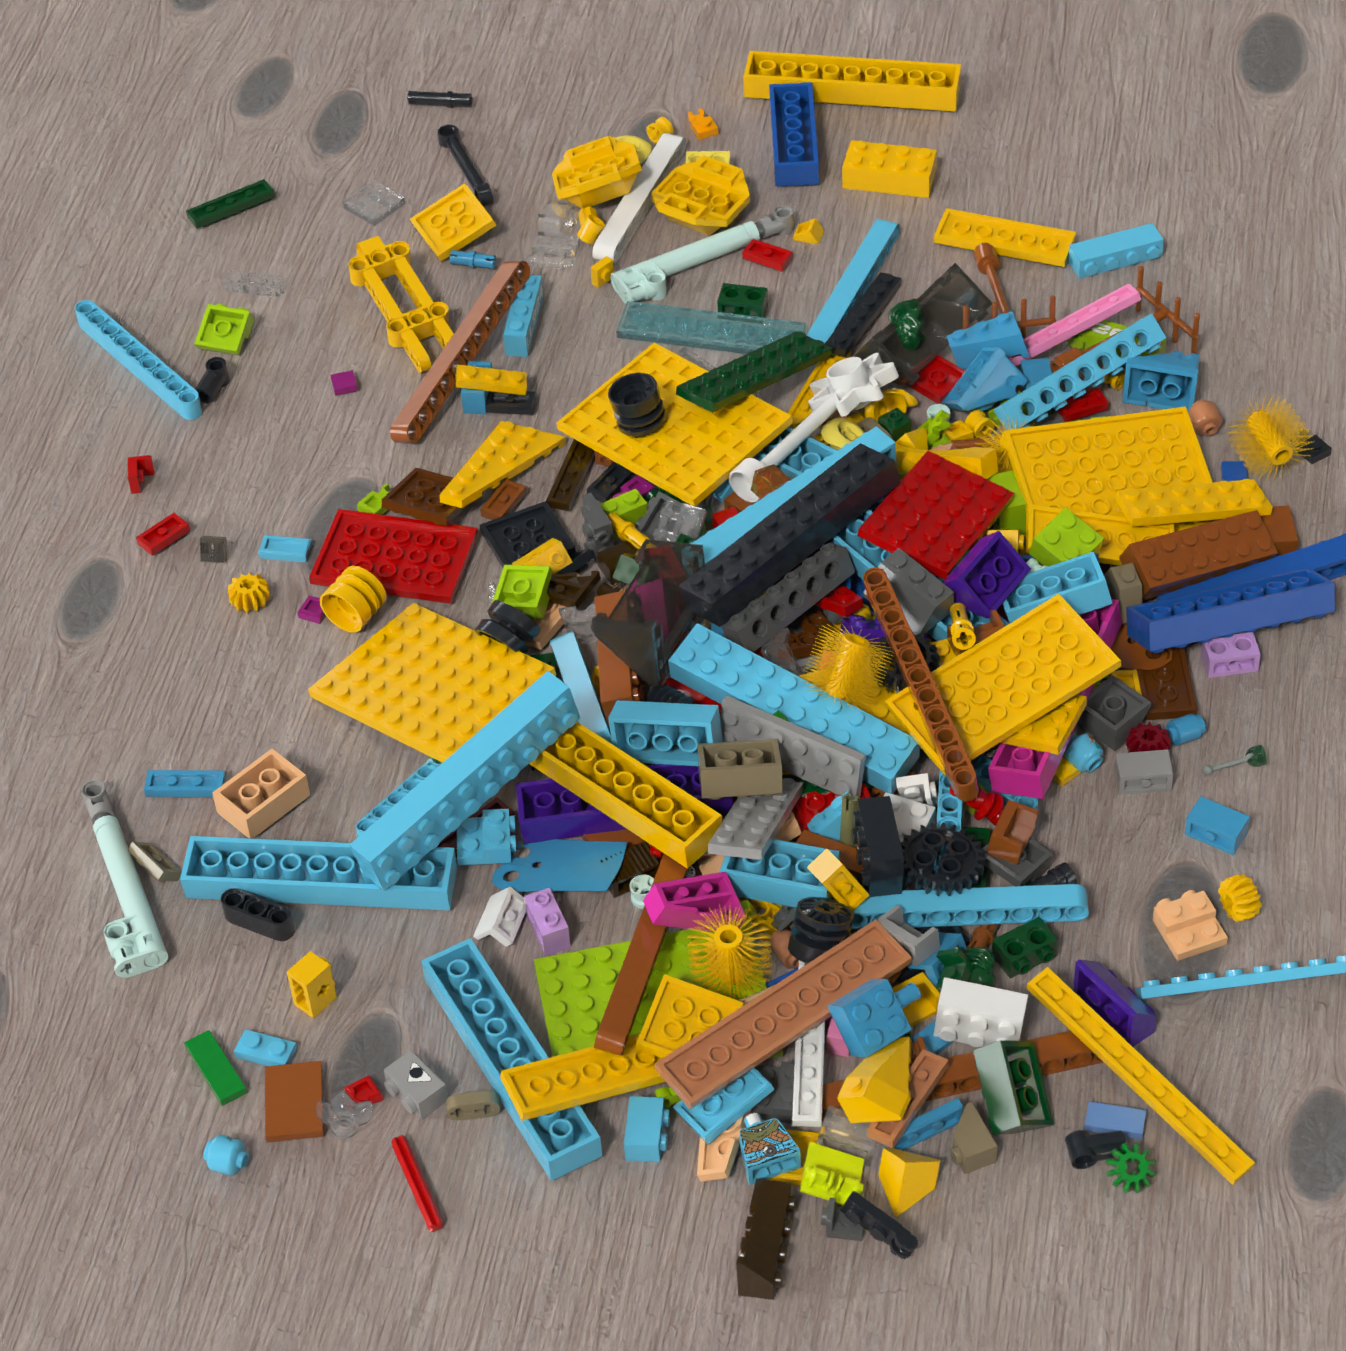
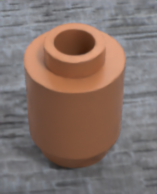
[770,928,799,969]

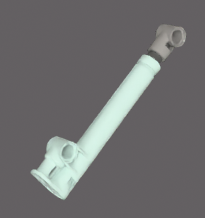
[610,205,794,308]
[82,780,168,978]

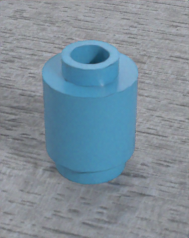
[1165,714,1206,746]

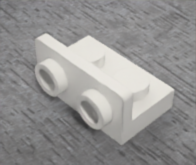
[896,773,938,807]

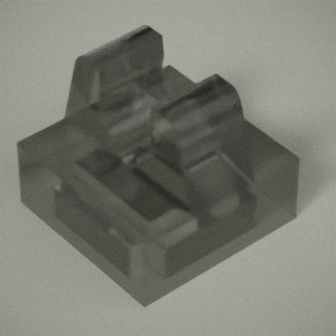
[200,536,227,563]

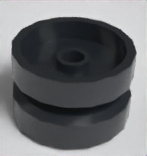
[475,600,541,654]

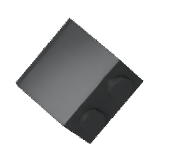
[1077,675,1151,751]

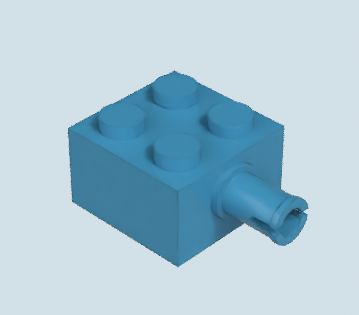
[827,979,921,1057]

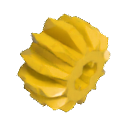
[228,572,270,613]
[1218,874,1262,922]

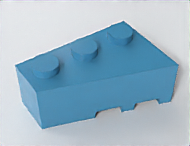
[947,311,1029,369]

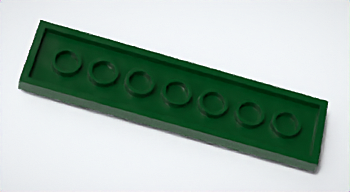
[676,331,833,413]

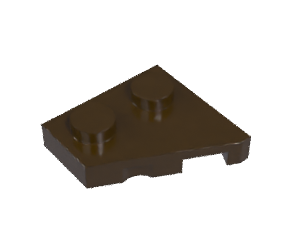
[547,571,601,610]

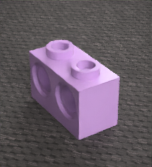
[1200,632,1261,678]
[524,888,571,956]

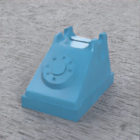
[941,347,1028,413]
[1122,351,1200,411]

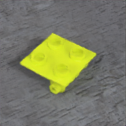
[800,1142,864,1205]

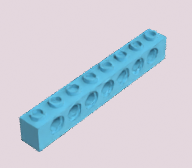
[993,314,1166,430]

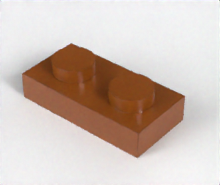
[480,479,527,520]

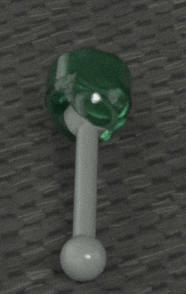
[1202,744,1267,775]

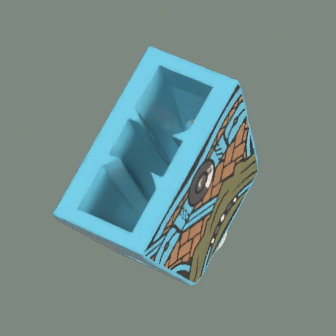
[739,1113,801,1185]

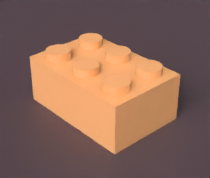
[212,749,310,839]

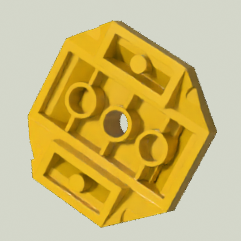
[552,136,642,208]
[651,156,750,236]

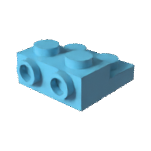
[457,809,516,865]

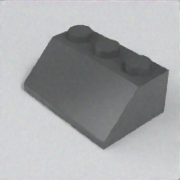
[863,548,954,636]

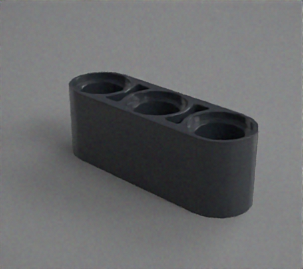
[221,888,295,941]

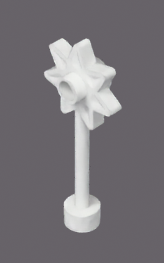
[729,353,899,503]

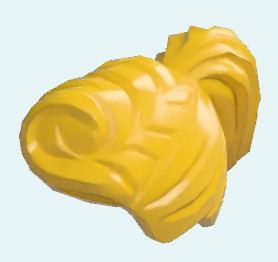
[862,388,918,423]

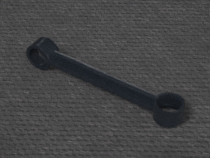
[437,125,494,207]

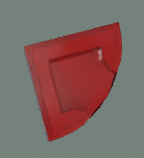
[344,1075,383,1104]

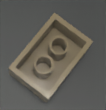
[697,739,783,800]

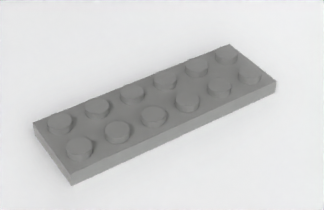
[720,696,866,797]
[708,778,803,860]

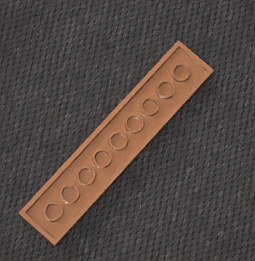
[655,919,912,1110]

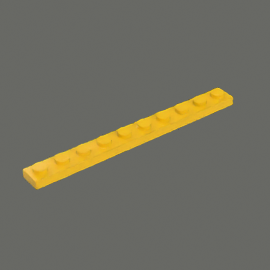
[1026,967,1255,1185]

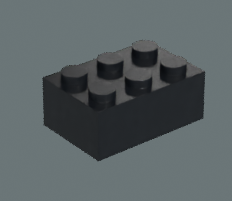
[851,796,904,897]

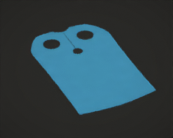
[491,839,627,892]

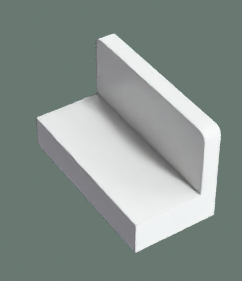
[473,887,526,947]

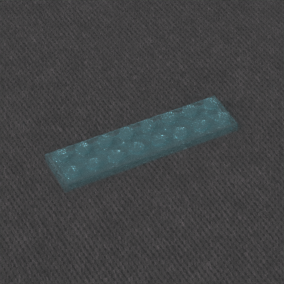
[616,301,806,354]

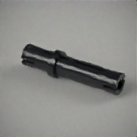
[408,91,472,108]

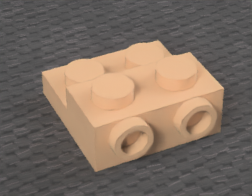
[1153,890,1228,961]

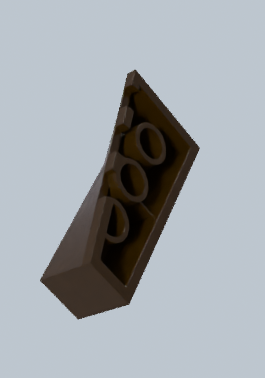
[736,1178,796,1300]

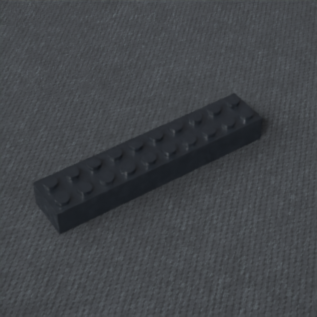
[679,443,901,627]

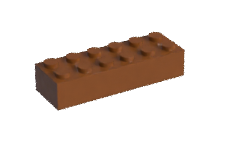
[1119,510,1278,600]
[594,591,646,724]

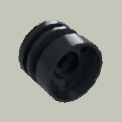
[608,372,666,437]
[788,897,854,964]

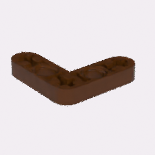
[773,604,839,660]

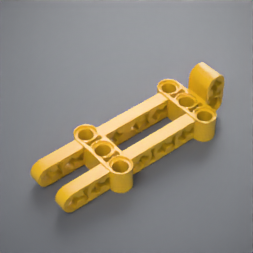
[349,235,454,373]

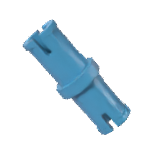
[450,250,496,269]

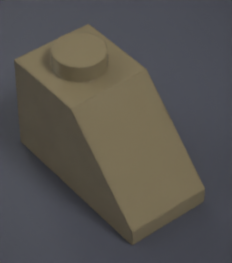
[1104,563,1142,625]
[950,1102,997,1174]

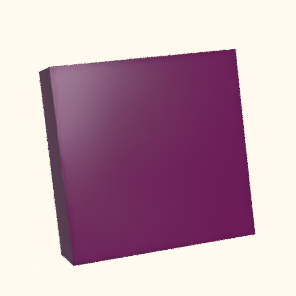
[330,370,358,396]
[297,595,326,624]

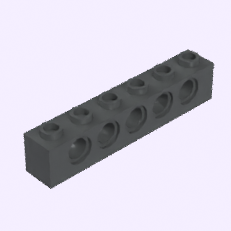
[722,542,855,652]

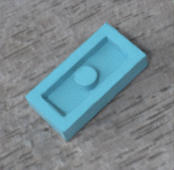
[234,1029,297,1066]

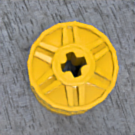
[320,566,387,633]

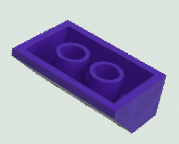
[943,531,1031,618]
[1073,959,1157,1047]

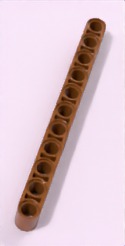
[390,261,530,443]
[863,567,979,801]
[594,854,690,1056]
[821,1031,1104,1123]

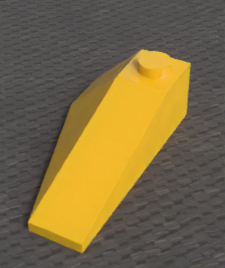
[837,1037,911,1123]

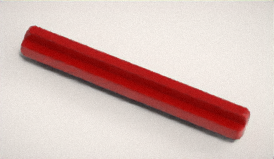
[391,1135,443,1232]

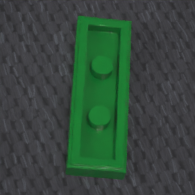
[184,1030,247,1106]

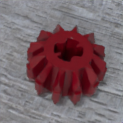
[1126,721,1171,752]

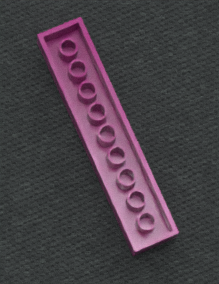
[988,599,1122,799]

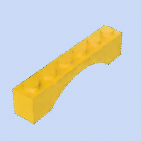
[893,440,998,479]

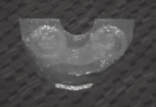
[559,604,597,644]

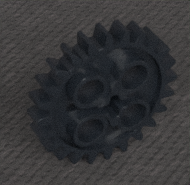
[901,823,986,896]

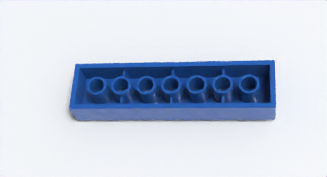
[1126,568,1335,653]

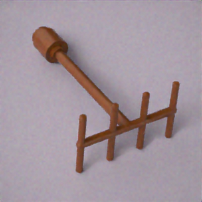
[962,243,1056,339]
[1050,266,1200,373]

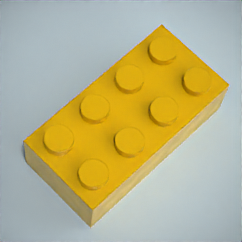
[842,140,937,198]

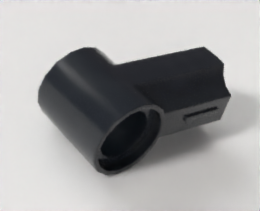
[195,357,230,404]
[1065,1130,1126,1169]

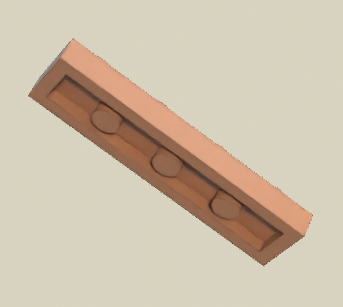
[867,1049,949,1149]

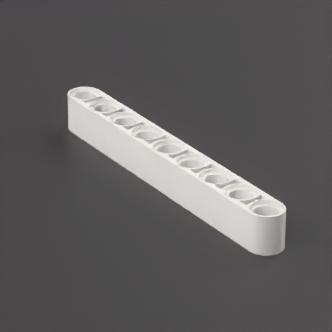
[592,133,686,264]

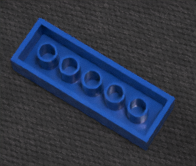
[769,82,819,187]

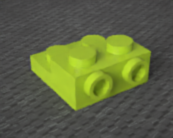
[194,304,255,355]
[492,565,553,622]

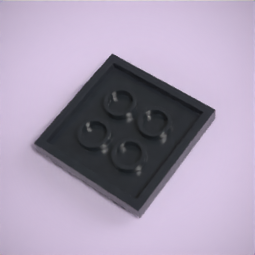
[479,501,576,568]

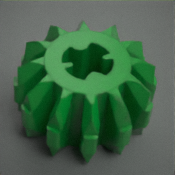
[1106,1143,1156,1193]

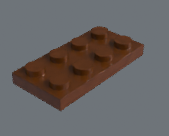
[1130,638,1198,720]

